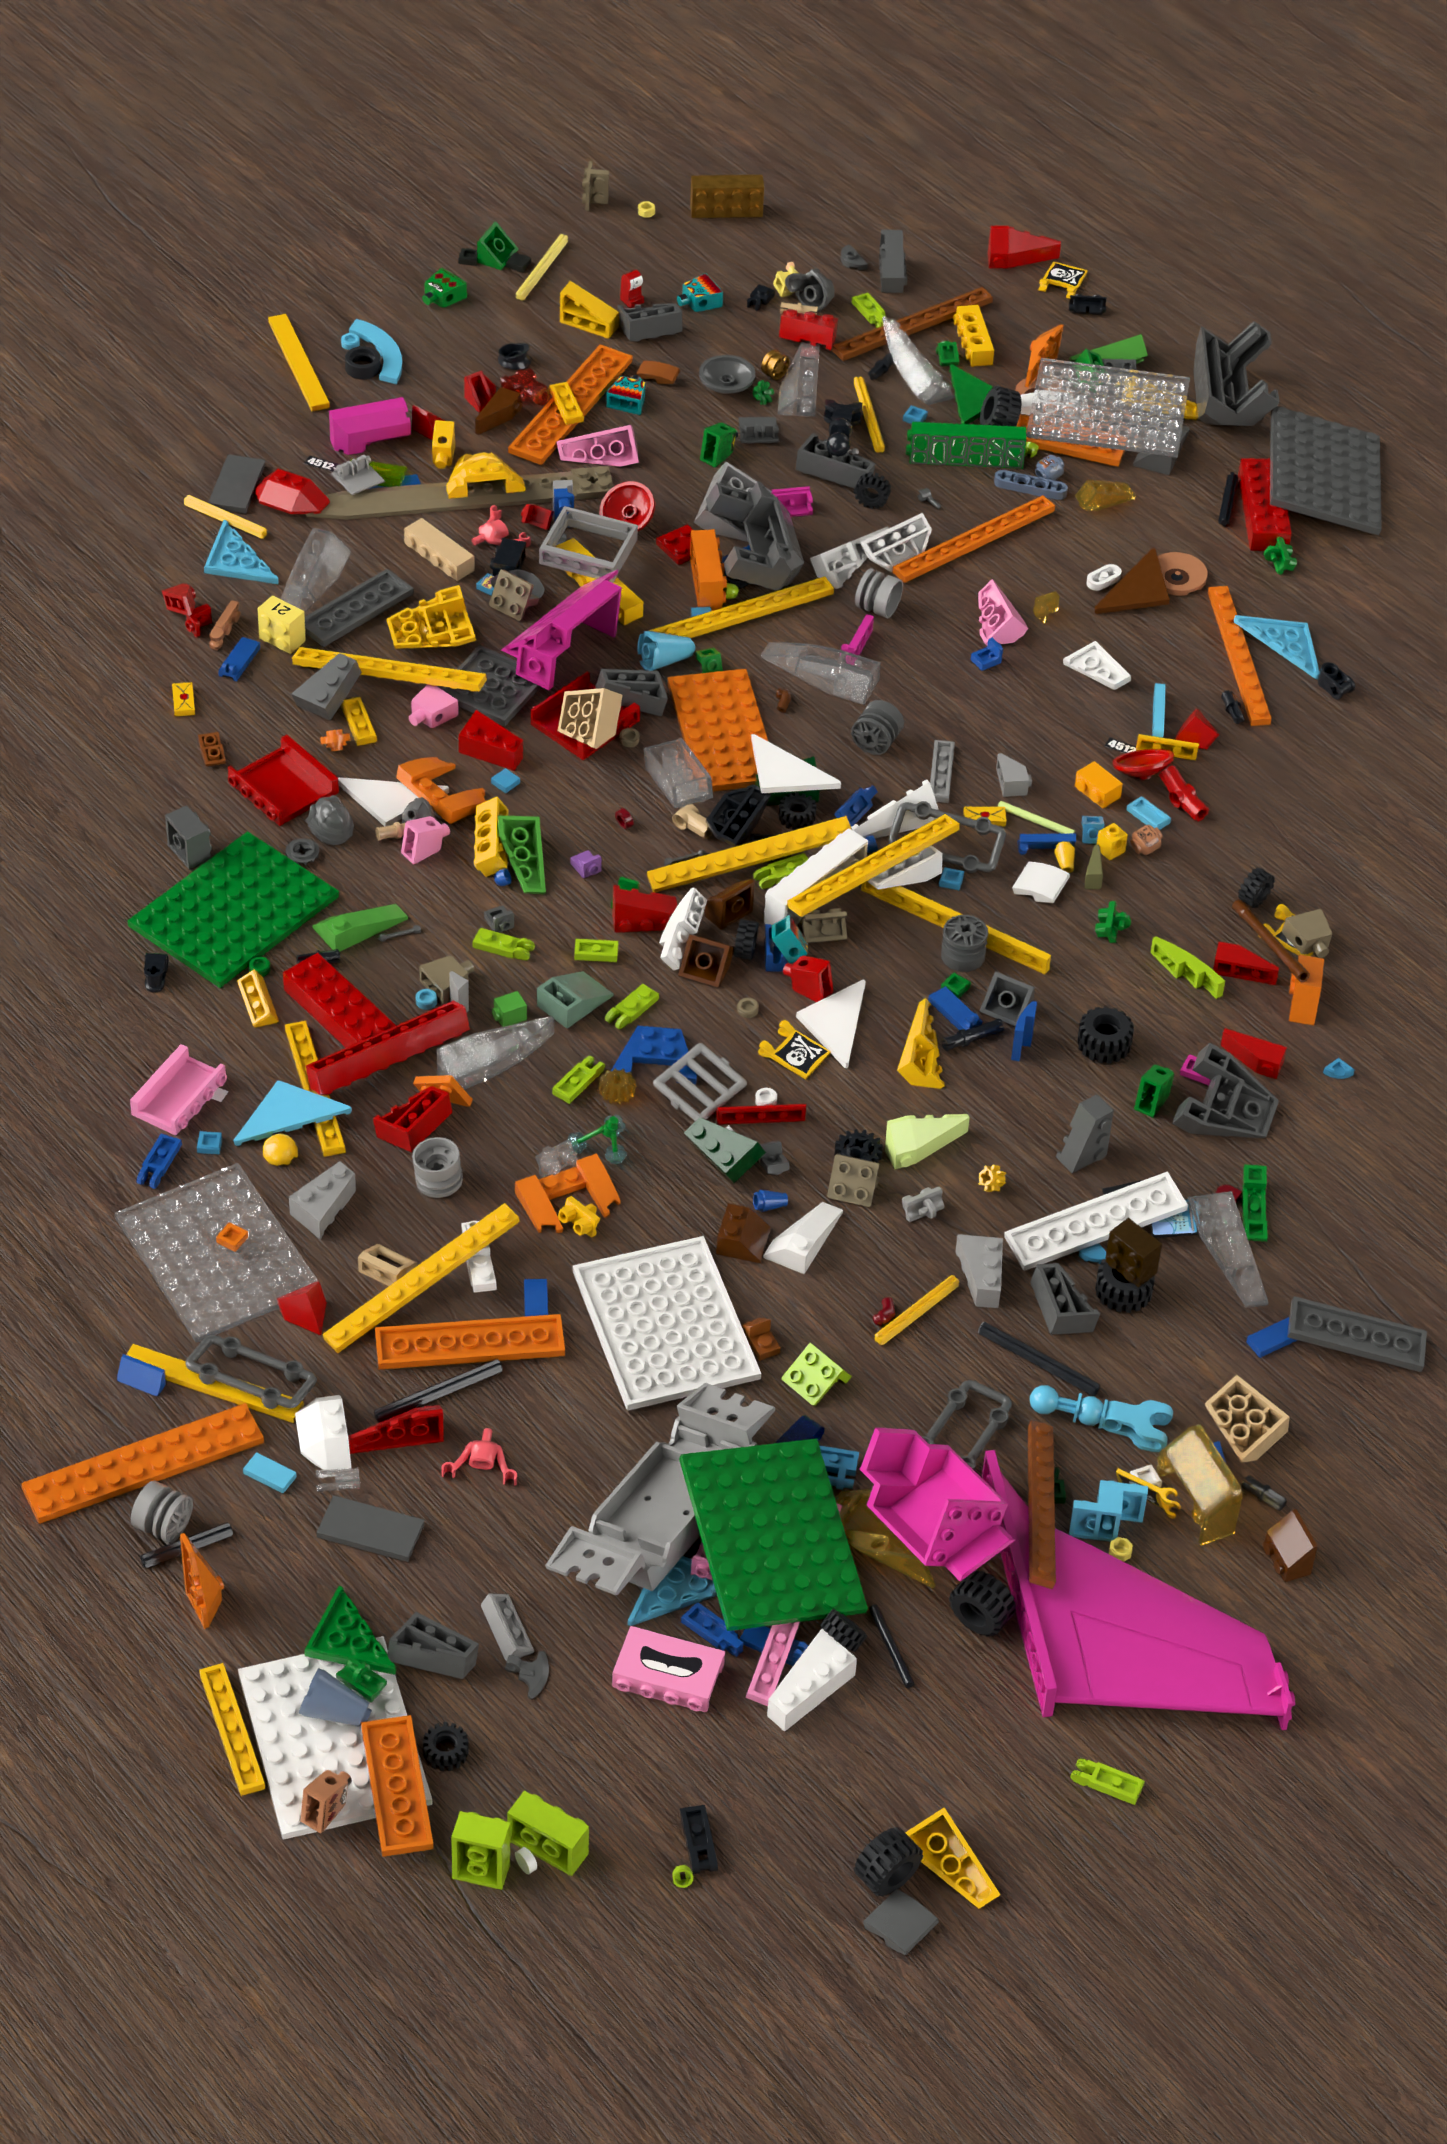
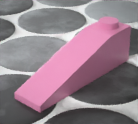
[556,425,639,467]
[978,579,1028,645]

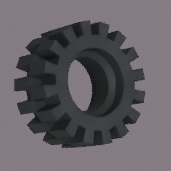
[854,472,891,509]
[778,792,816,830]
[1238,867,1275,908]
[734,919,759,960]
[821,1609,867,1652]
[423,1722,469,1771]

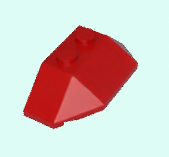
[255,468,330,514]

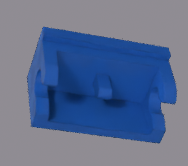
[764,924,787,972]

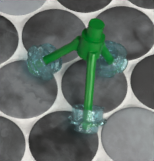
[567,1115,627,1164]

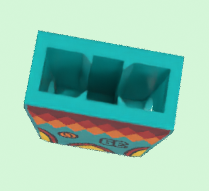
[677,273,723,312]
[606,375,646,415]
[772,915,808,964]

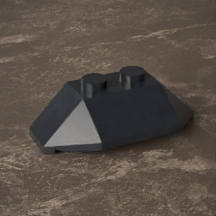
[706,784,771,847]

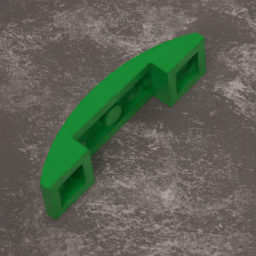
[1242,1164,1268,1242]

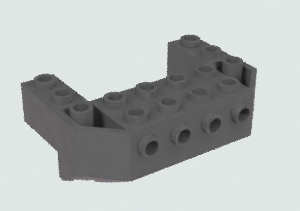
[706,481,804,591]

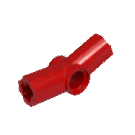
[1159,765,1209,822]

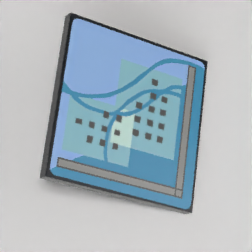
[1151,1199,1198,1238]

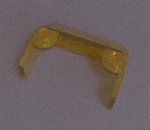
[1156,1424,1242,1546]

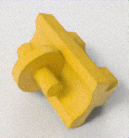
[558,1196,600,1238]

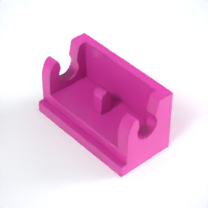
[771,486,813,517]

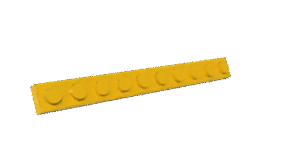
[649,577,834,638]
[292,647,487,692]
[787,814,959,917]
[647,816,852,893]
[861,881,1051,975]
[322,1203,520,1353]

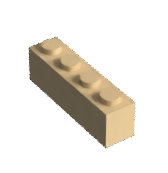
[404,518,474,581]

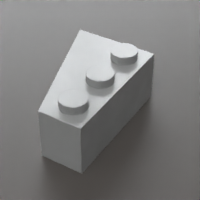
[289,1161,356,1239]
[956,1234,1003,1308]

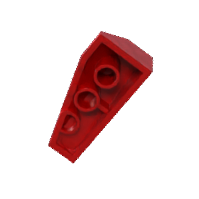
[988,226,1061,268]
[348,1405,444,1454]

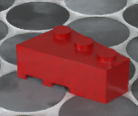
[373,1086,453,1152]

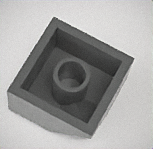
[165,805,212,870]

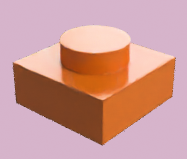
[216,1222,248,1252]

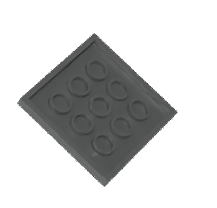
[439,645,541,727]

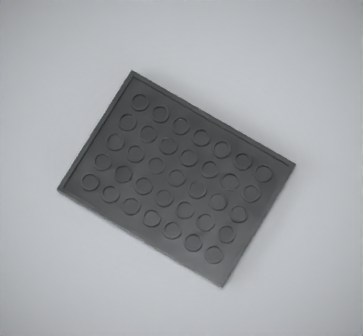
[1270,406,1382,535]

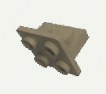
[582,161,609,211]
[489,569,539,621]
[800,908,847,943]
[827,1154,879,1207]

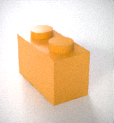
[1075,761,1123,809]

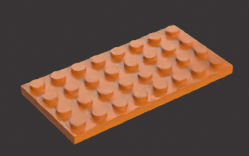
[667,669,768,793]

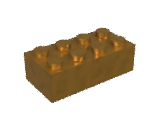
[690,175,764,218]

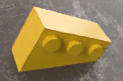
[560,281,619,339]

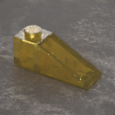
[1075,480,1136,511]

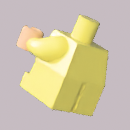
[773,262,799,297]

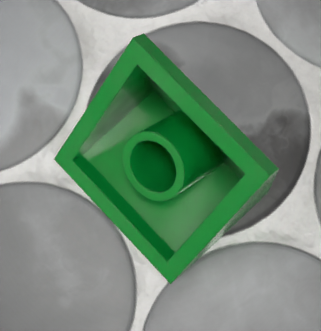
[477,221,519,270]

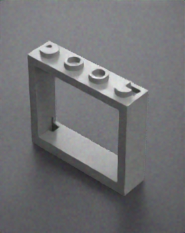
[539,506,638,583]

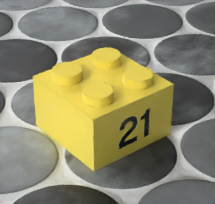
[258,595,306,654]

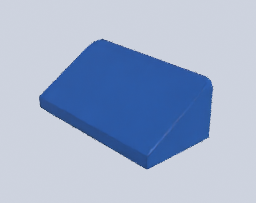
[117,1354,166,1396]

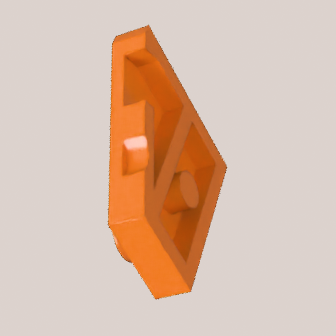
[413,1075,473,1107]

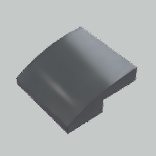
[863,1889,939,1955]

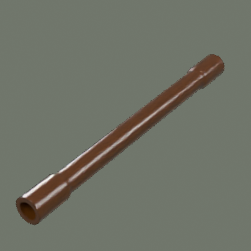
[1232,899,1310,982]

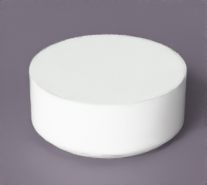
[755,1088,777,1106]
[515,1847,537,1875]

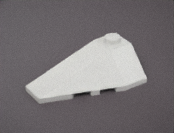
[867,845,942,890]
[763,1202,843,1274]

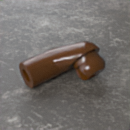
[776,688,791,713]

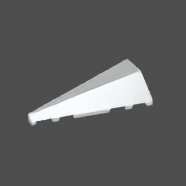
[810,526,889,589]

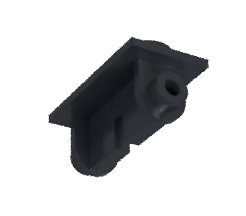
[1069,294,1107,315]

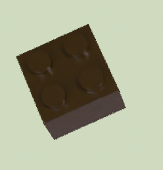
[1105,1217,1162,1288]

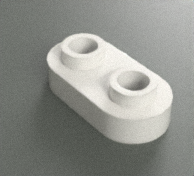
[1086,564,1122,591]

